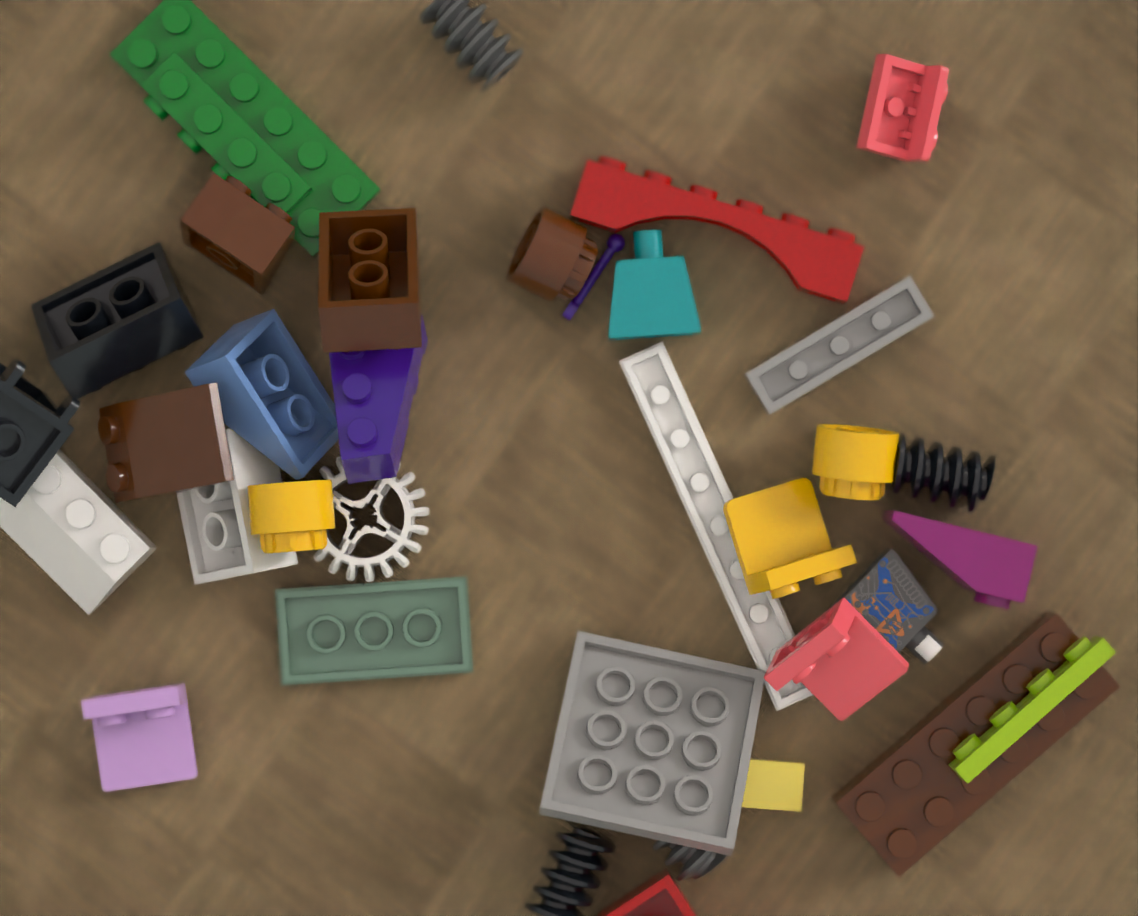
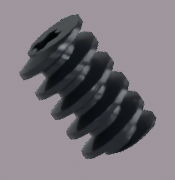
[892,433,996,513]
[524,820,616,916]

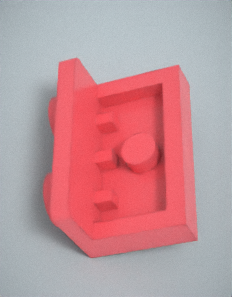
[856,54,949,162]

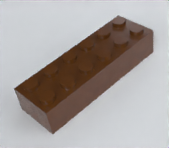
[831,611,1120,877]

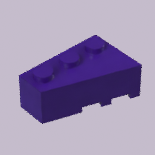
[329,315,428,484]

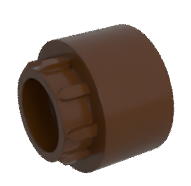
[506,206,598,302]

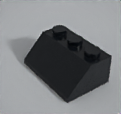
[31,242,204,399]

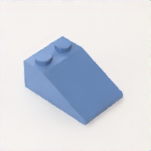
[185,309,339,480]

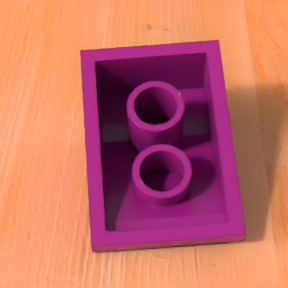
[882,510,1038,610]

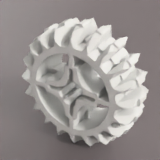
[313,456,430,582]

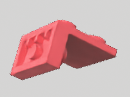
[763,597,909,721]

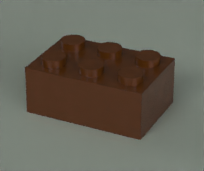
[318,207,422,353]

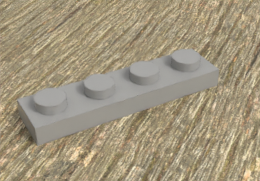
[744,276,935,416]

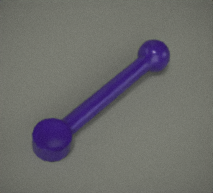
[562,234,625,321]

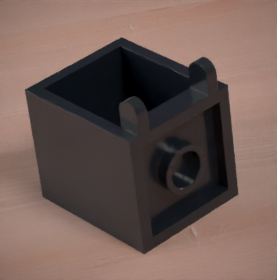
[0,359,80,507]

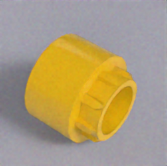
[812,424,899,500]
[247,480,335,553]

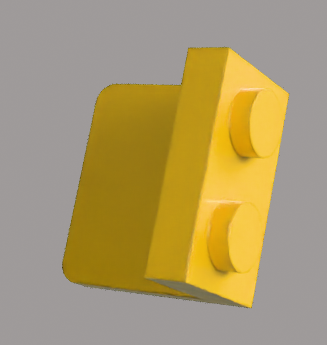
[723,478,857,599]

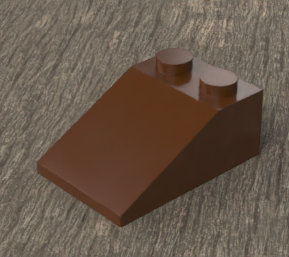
[98,382,234,503]

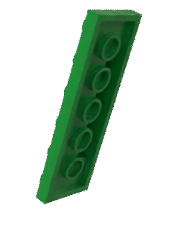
[109,0,381,258]

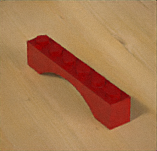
[570,156,865,305]

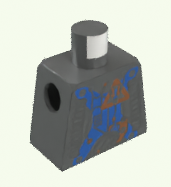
[825,548,944,665]

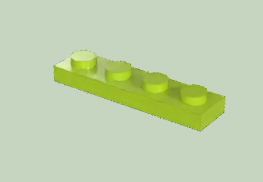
[949,636,1117,784]

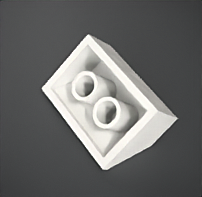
[177,428,298,585]
[0,449,158,615]

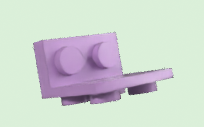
[81,683,198,792]

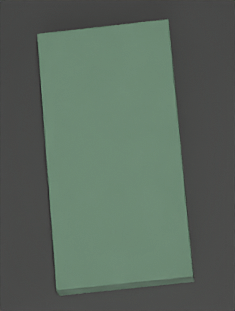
[275,576,474,685]

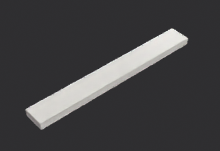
[619,341,813,711]

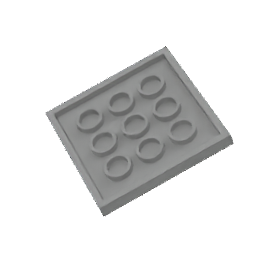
[539,631,766,856]

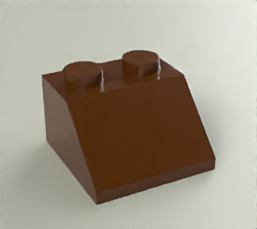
[180,173,295,295]

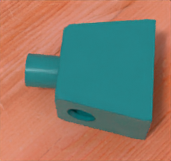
[608,230,701,341]

